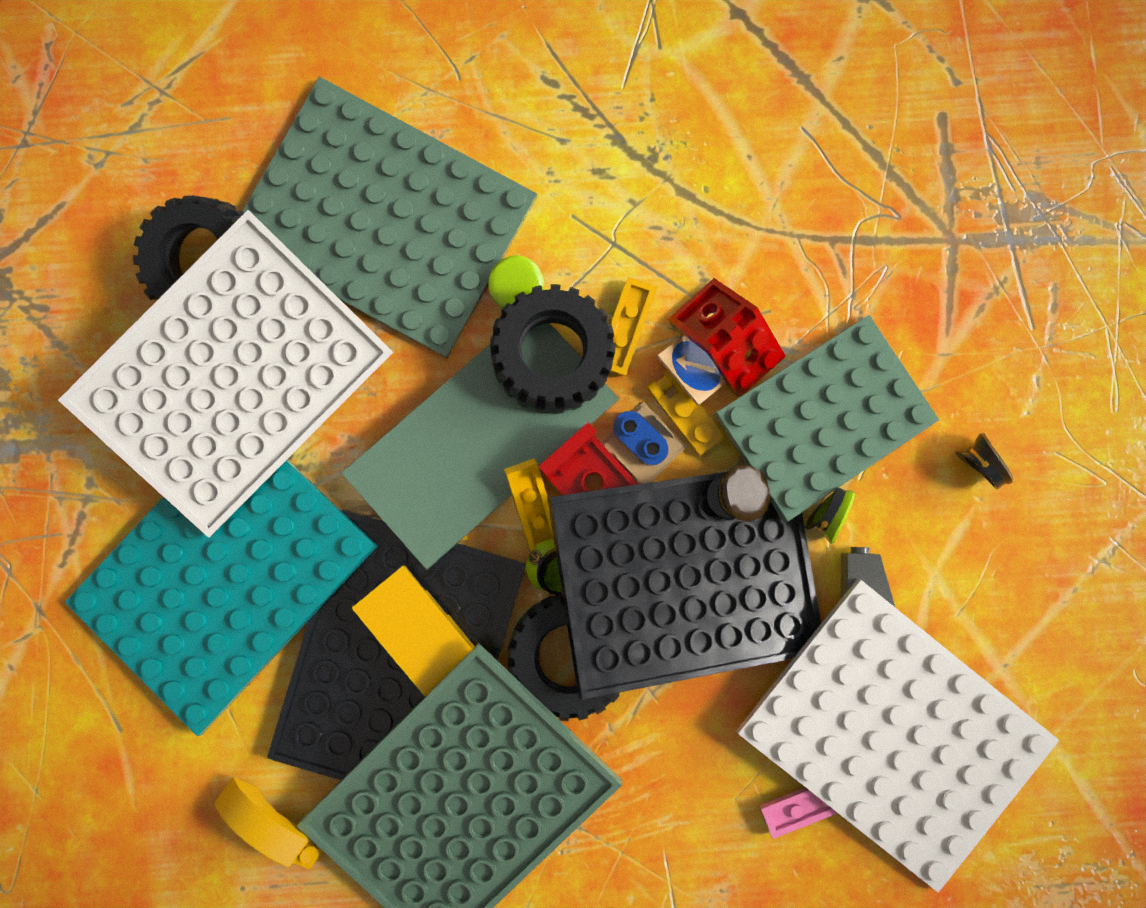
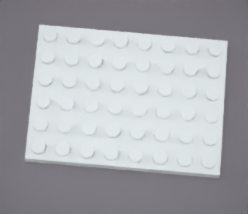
[58,210,393,538]
[736,578,1060,893]

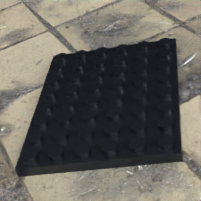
[547,471,821,700]
[267,510,526,780]

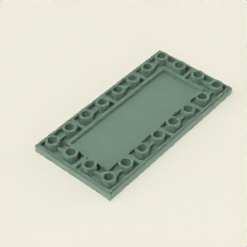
[342,323,619,570]

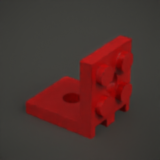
[668,278,786,398]
[538,422,638,495]

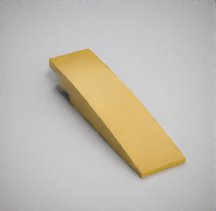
[352,565,475,696]

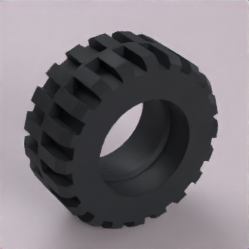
[133,195,244,300]
[490,284,615,414]
[507,594,620,721]

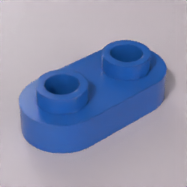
[613,411,669,466]

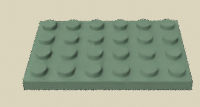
[714,315,939,523]

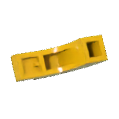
[214,777,323,870]

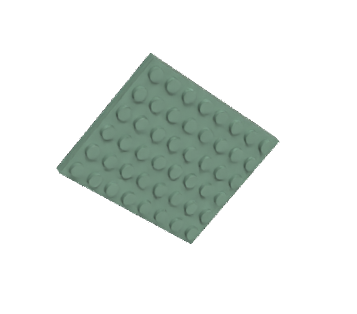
[243,76,538,359]
[297,643,623,908]

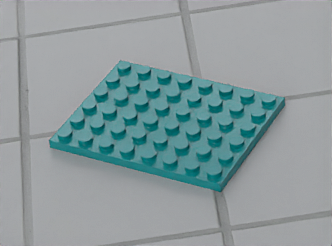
[65,459,378,737]

